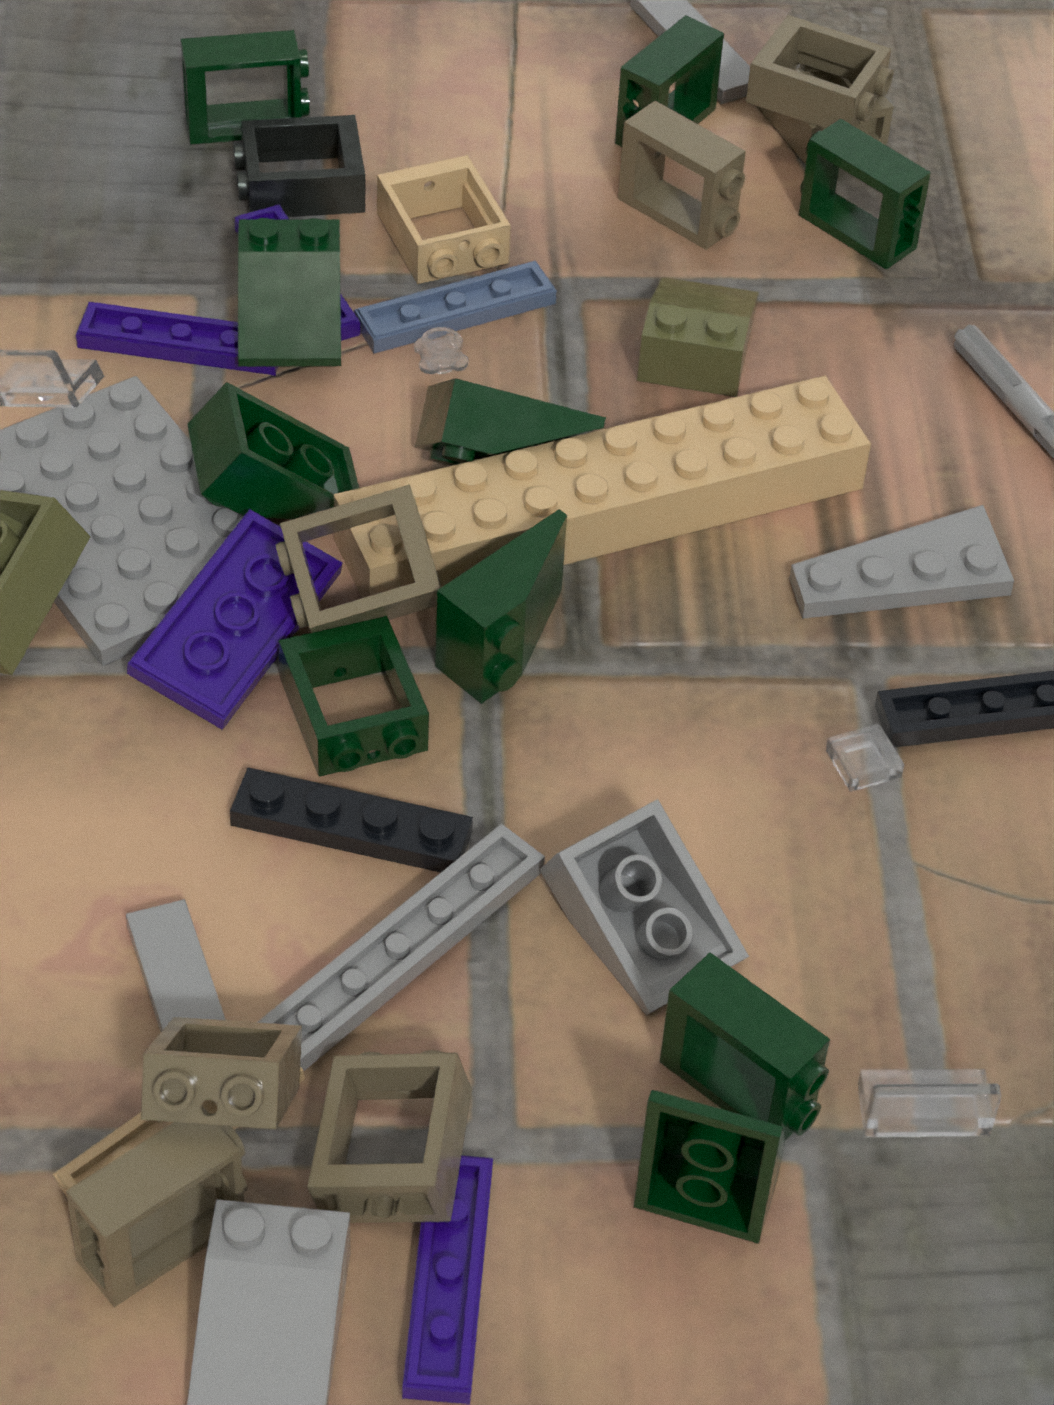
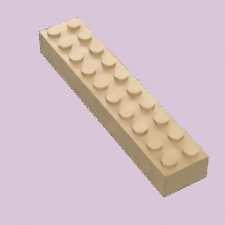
[334,375,871,598]

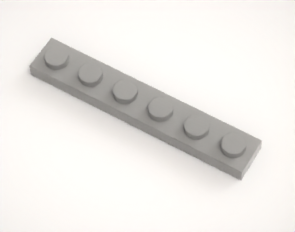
[257,824,545,1071]

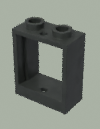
[233,115,366,217]

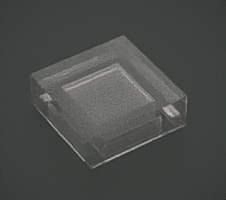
[826,724,904,792]

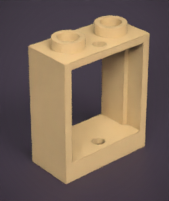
[377,155,511,284]

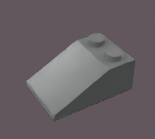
[540,799,749,1015]
[187,1199,350,1405]

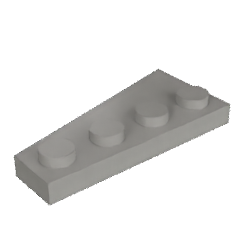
[789,505,1014,619]

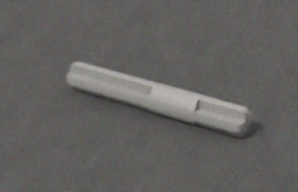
[954,325,1054,458]

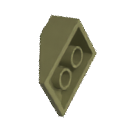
[637,277,759,397]

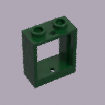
[615,15,724,147]
[181,30,310,145]
[799,119,931,270]
[279,616,429,777]
[659,952,830,1141]

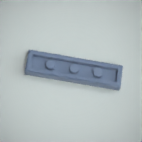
[354,261,557,354]

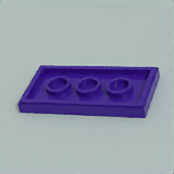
[127,509,343,730]

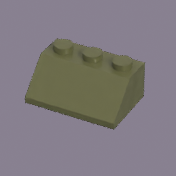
[0,490,91,675]

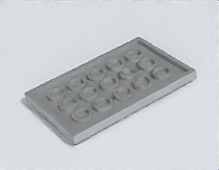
[0,376,244,666]

